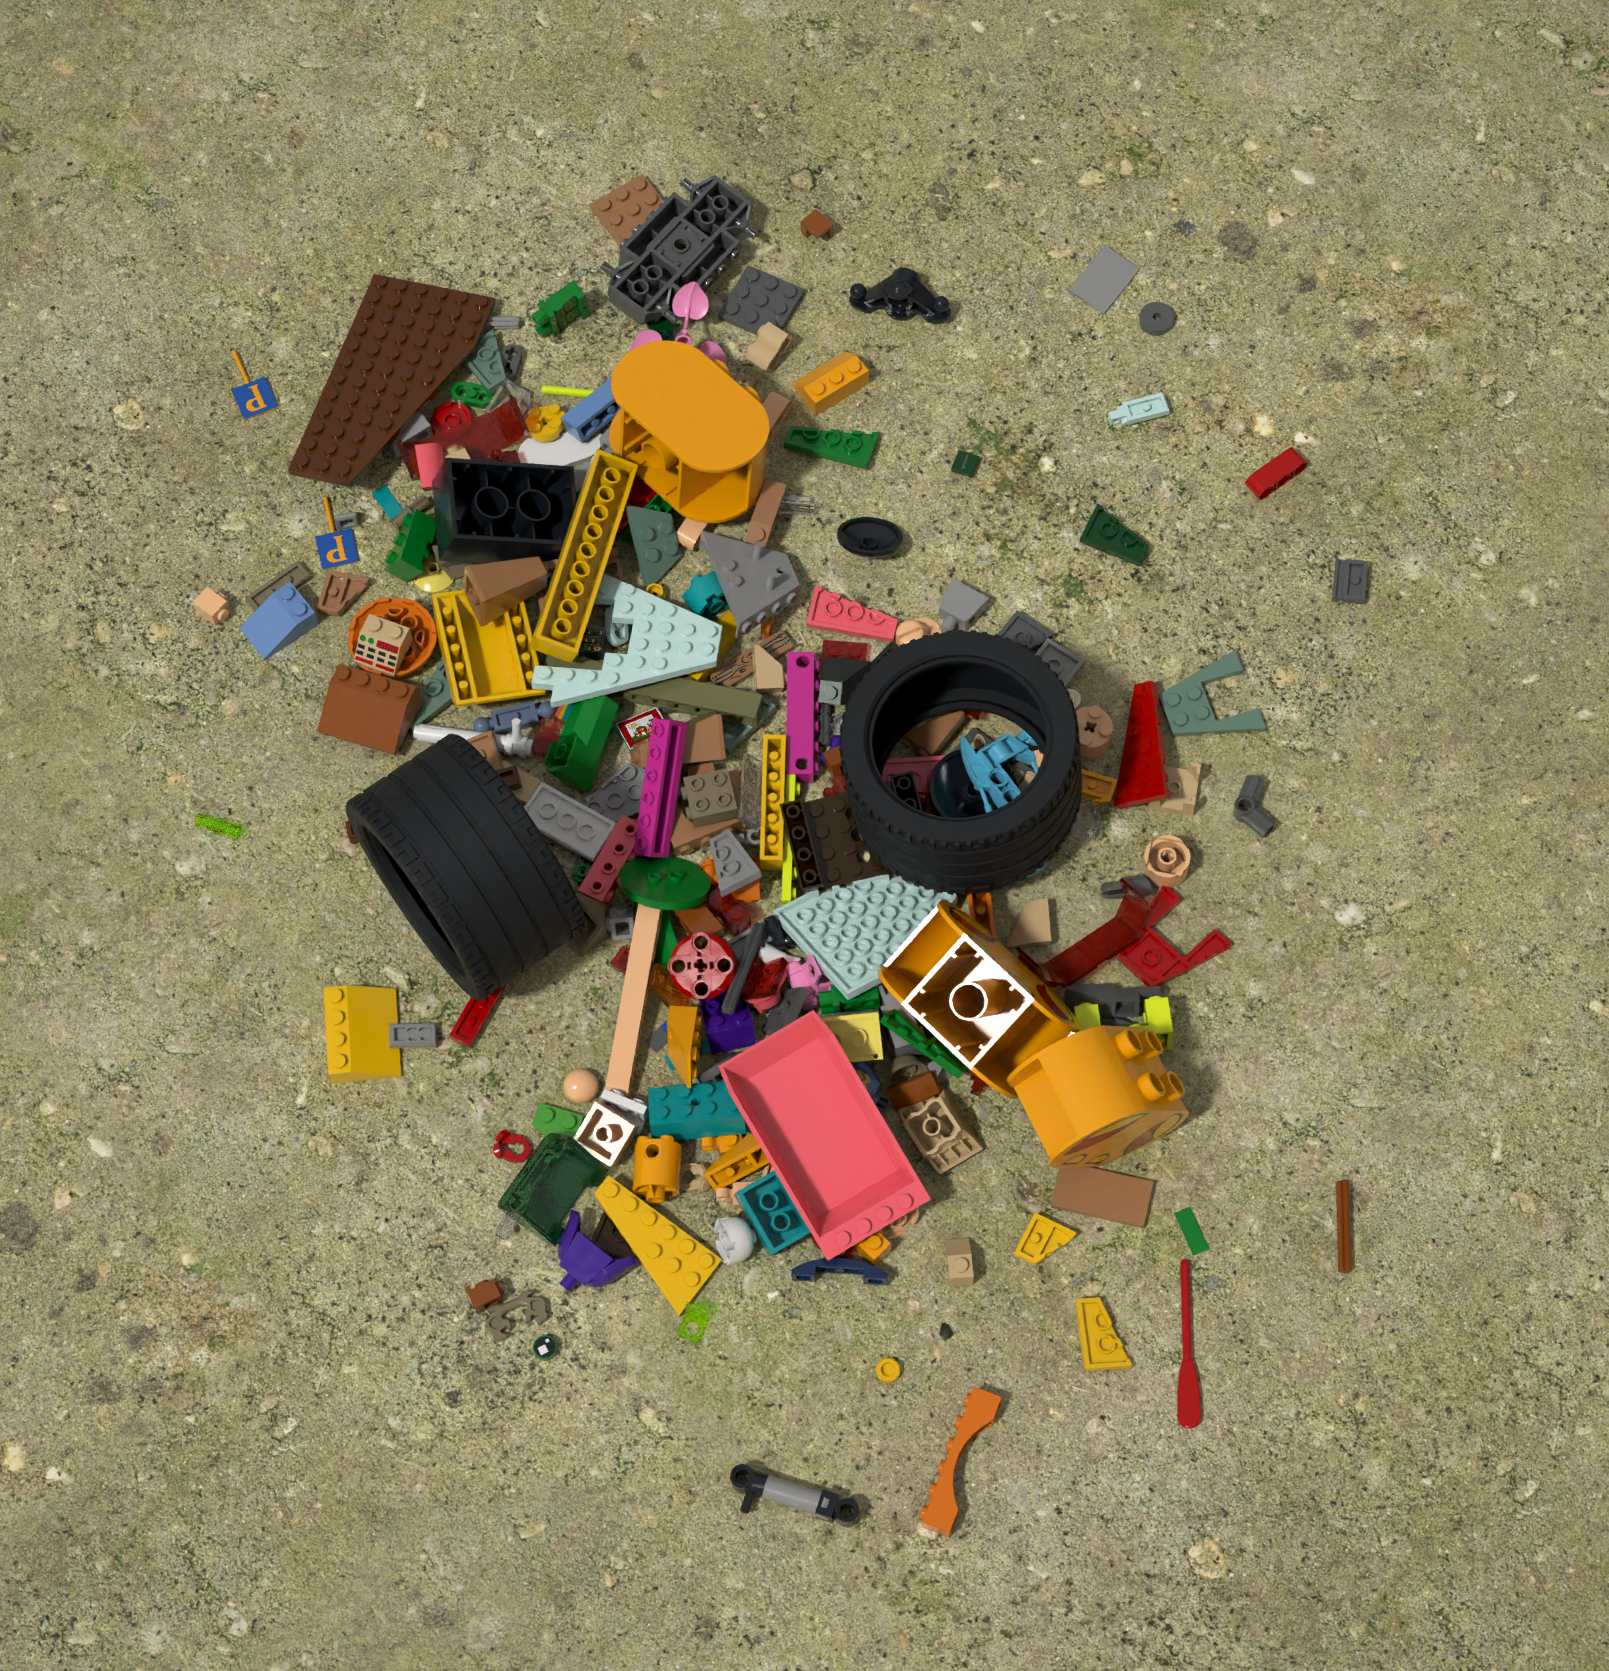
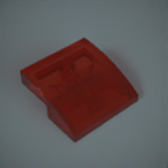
[739,957,788,1000]

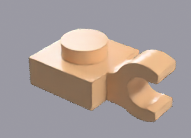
[716,1181,755,1208]

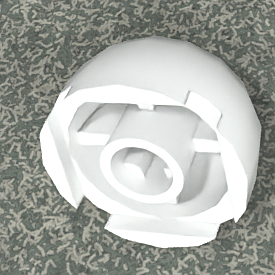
[714,1217,757,1265]

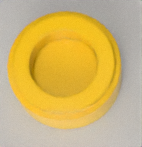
[876,1358,900,1384]

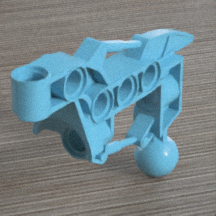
[960,729,1046,880]

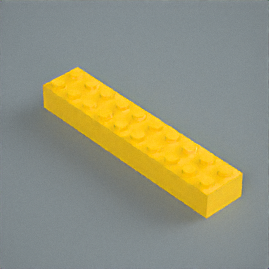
[529,449,638,663]

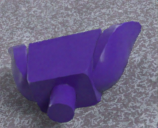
[558,1209,639,1292]

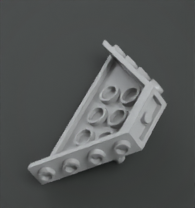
[699,531,800,639]

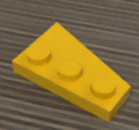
[1074,1297,1133,1371]

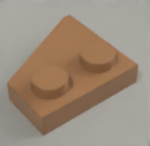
[316,570,370,616]

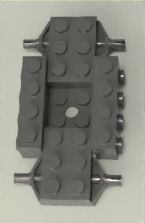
[600,175,759,326]

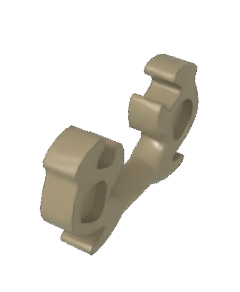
[486,1290,549,1342]

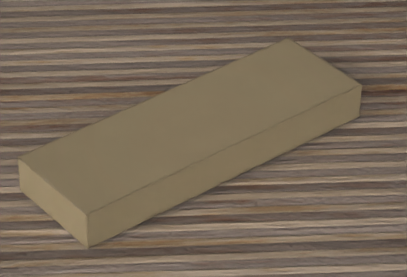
[245,561,312,611]

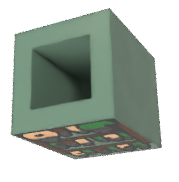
[579,625,607,661]

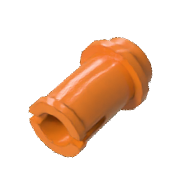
[700,859,719,889]

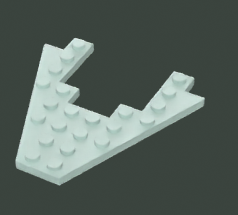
[532,573,723,707]

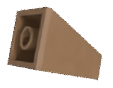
[464,556,549,627]
[631,714,726,768]

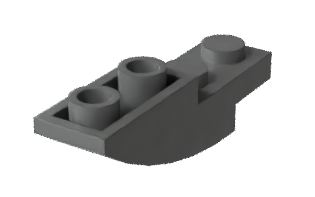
[1065,983,1161,1017]

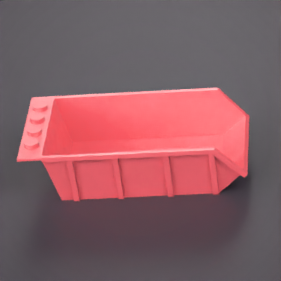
[718,1010,931,1261]

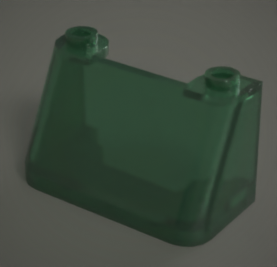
[498,1133,609,1247]

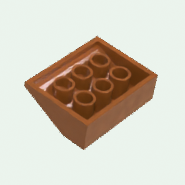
[317,663,424,756]

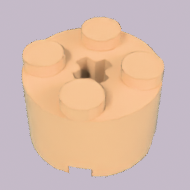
[1076,705,1113,759]
[1143,835,1191,888]

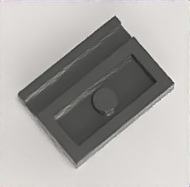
[1332,558,1368,604]

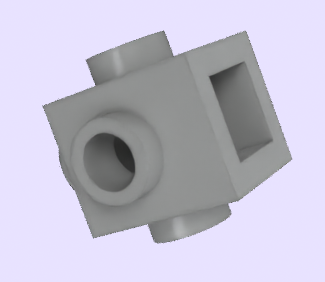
[606,905,636,940]

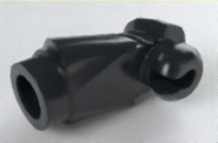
[763,915,795,950]

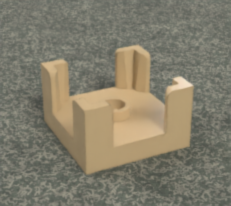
[1148,759,1201,816]

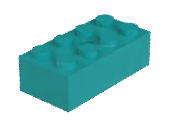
[648,1081,746,1141]

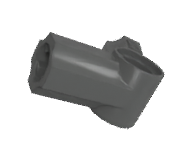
[1233,775,1276,839]

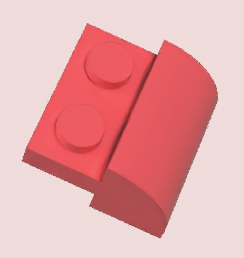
[415,443,445,492]

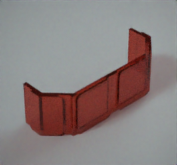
[396,394,529,481]
[1016,878,1152,988]

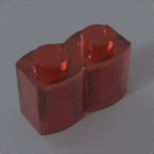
[707,886,751,936]

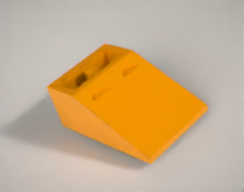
[667,1005,702,1088]

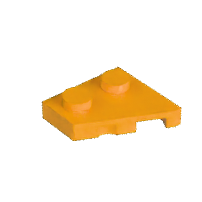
[1080,769,1118,808]

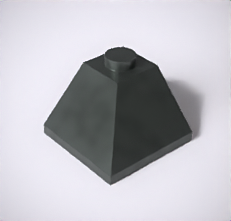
[818,656,871,705]

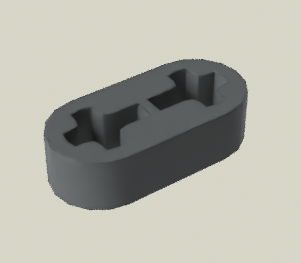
[501,344,522,384]

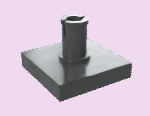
[762,986,809,1036]

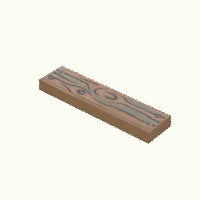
[708,629,795,687]

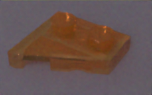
[648,963,690,1009]

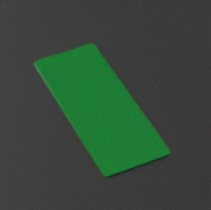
[1174,1207,1209,1255]

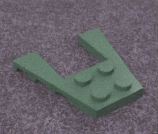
[1158,651,1266,737]

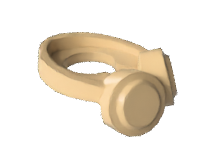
[680,1162,711,1193]

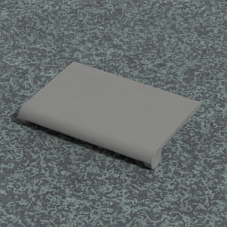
[1068,245,1140,315]

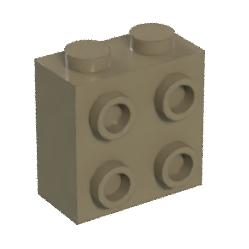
[680,768,738,827]

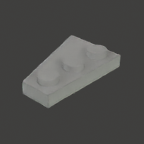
[709,830,762,897]

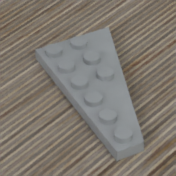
[560,762,683,848]

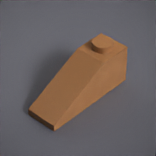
[744,478,787,548]

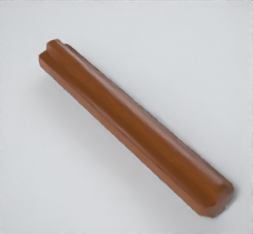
[1336,1180,1352,1273]

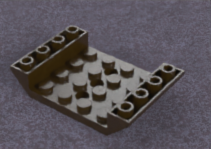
[779,771,923,892]

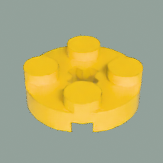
[524,404,566,442]

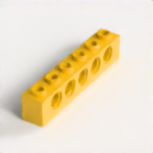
[760,735,786,870]

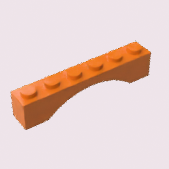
[919,1387,1002,1538]

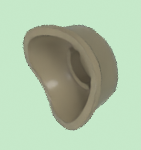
[888,1055,928,1085]

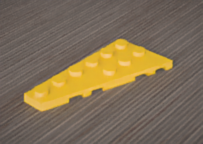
[594,1175,722,1317]

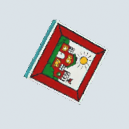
[616,707,663,753]

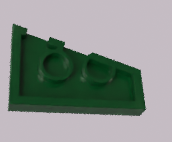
[1080,503,1149,567]

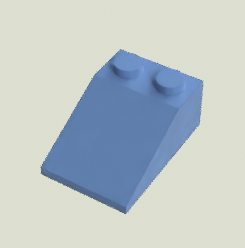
[239,582,319,661]

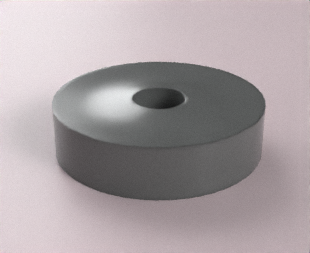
[1139,302,1174,336]

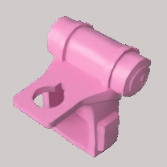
[784,955,833,1011]

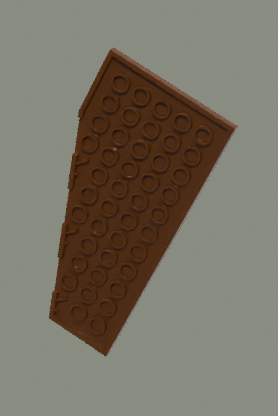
[288,274,496,488]

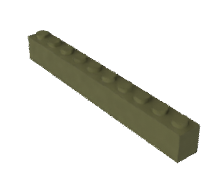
[544,655,764,728]

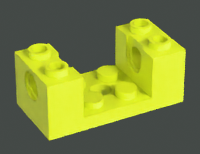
[1074,996,1173,1051]

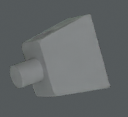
[939,578,989,632]

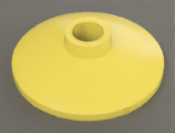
[413,553,455,593]

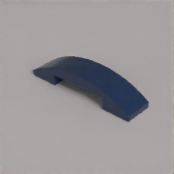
[791,1258,888,1285]

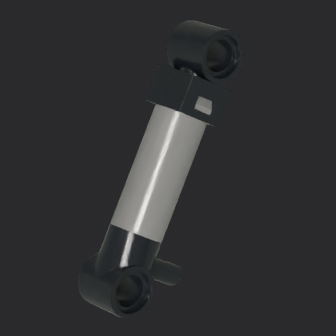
[730,1464,860,1528]

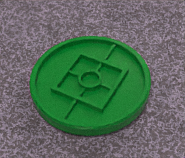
[618,856,710,910]

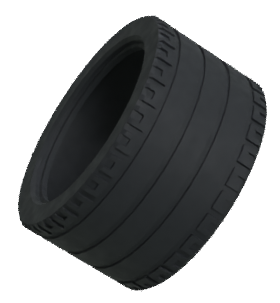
[839,630,1082,895]
[346,733,585,1001]

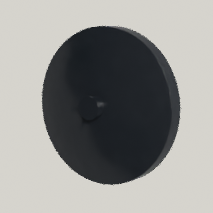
[928,749,1018,818]

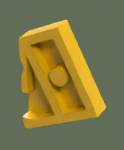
[1014,1212,1076,1266]

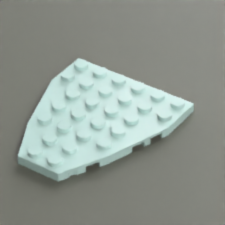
[772,874,957,1000]

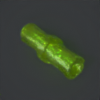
[194,813,242,840]

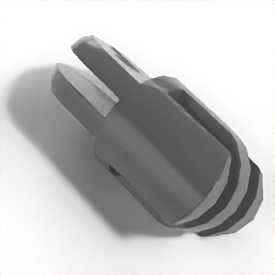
[1100,875,1152,900]

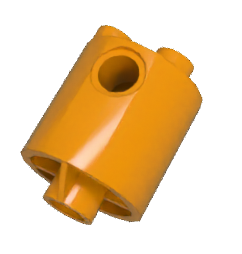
[632,1135,682,1203]

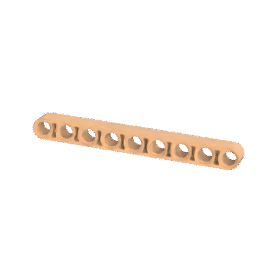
[676,391,792,551]
[605,903,663,1098]

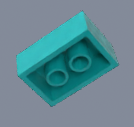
[734,1171,811,1257]

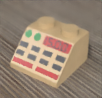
[354,614,413,677]

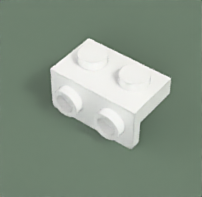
[601,1089,649,1135]

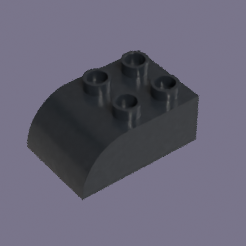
[432,458,577,564]

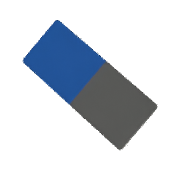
[645,1021,668,1053]

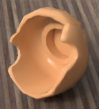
[562,1069,599,1104]

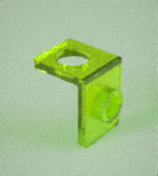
[677,1302,709,1344]

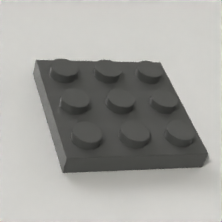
[718,265,804,336]

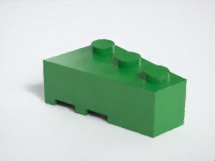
[384,509,436,582]

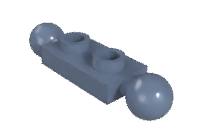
[473,701,556,734]

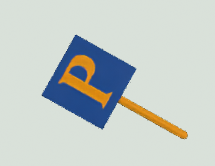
[231,351,278,420]
[315,497,359,570]

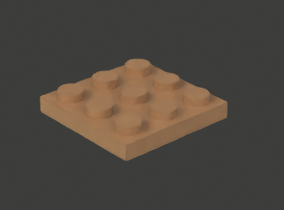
[590,174,663,246]

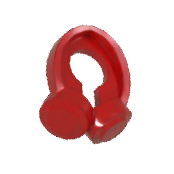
[493,1129,531,1163]

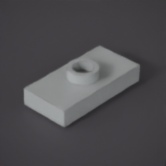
[389,1023,437,1048]

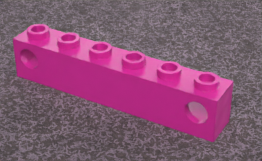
[786,652,819,783]
[633,718,688,858]

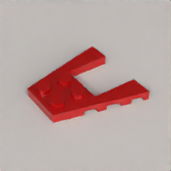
[1117,886,1232,987]

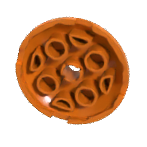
[348,597,437,678]

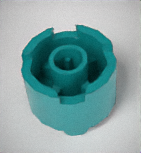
[681,571,729,620]

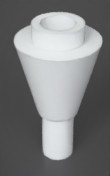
[757,943,801,965]

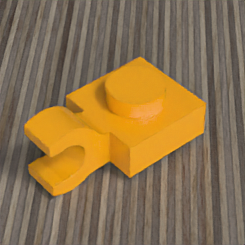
[701,1134,742,1156]

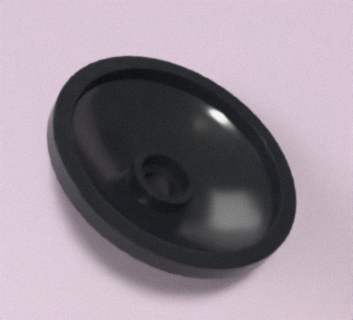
[837,517,903,558]

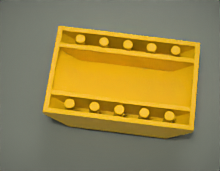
[432,590,545,707]

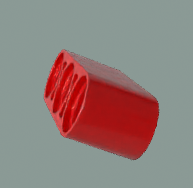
[1245,447,1308,500]

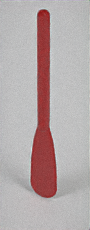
[1177,1259,1201,1429]

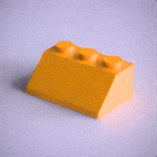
[792,351,869,416]

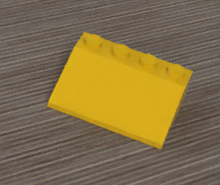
[324,985,402,1084]

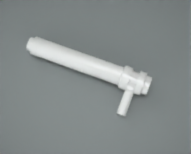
[413,718,535,758]

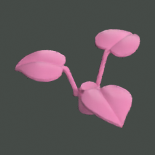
[628,282,727,366]

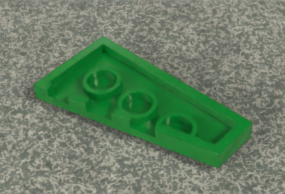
[784,426,880,470]

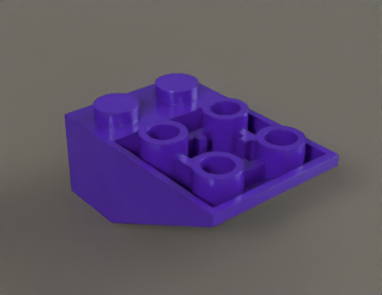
[699,986,756,1054]

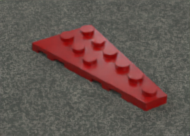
[1114,680,1171,809]

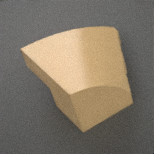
[1006,898,1051,950]

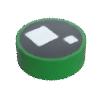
[533,1335,558,1361]

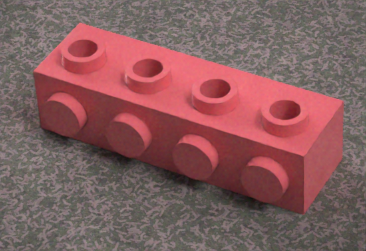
[578,815,638,906]

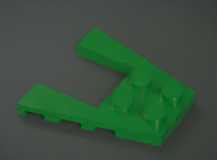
[879,1009,970,1079]

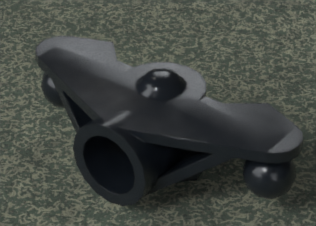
[849,267,951,323]

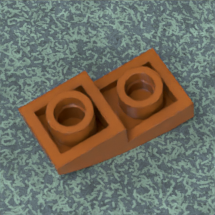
[886,1070,941,1110]

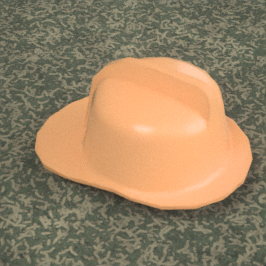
[893,618,942,647]

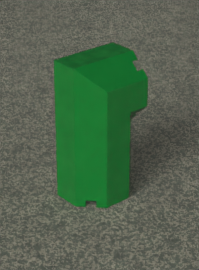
[544,695,620,793]

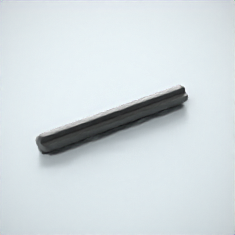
[722,922,765,1015]

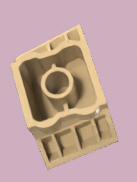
[899,1085,983,1174]

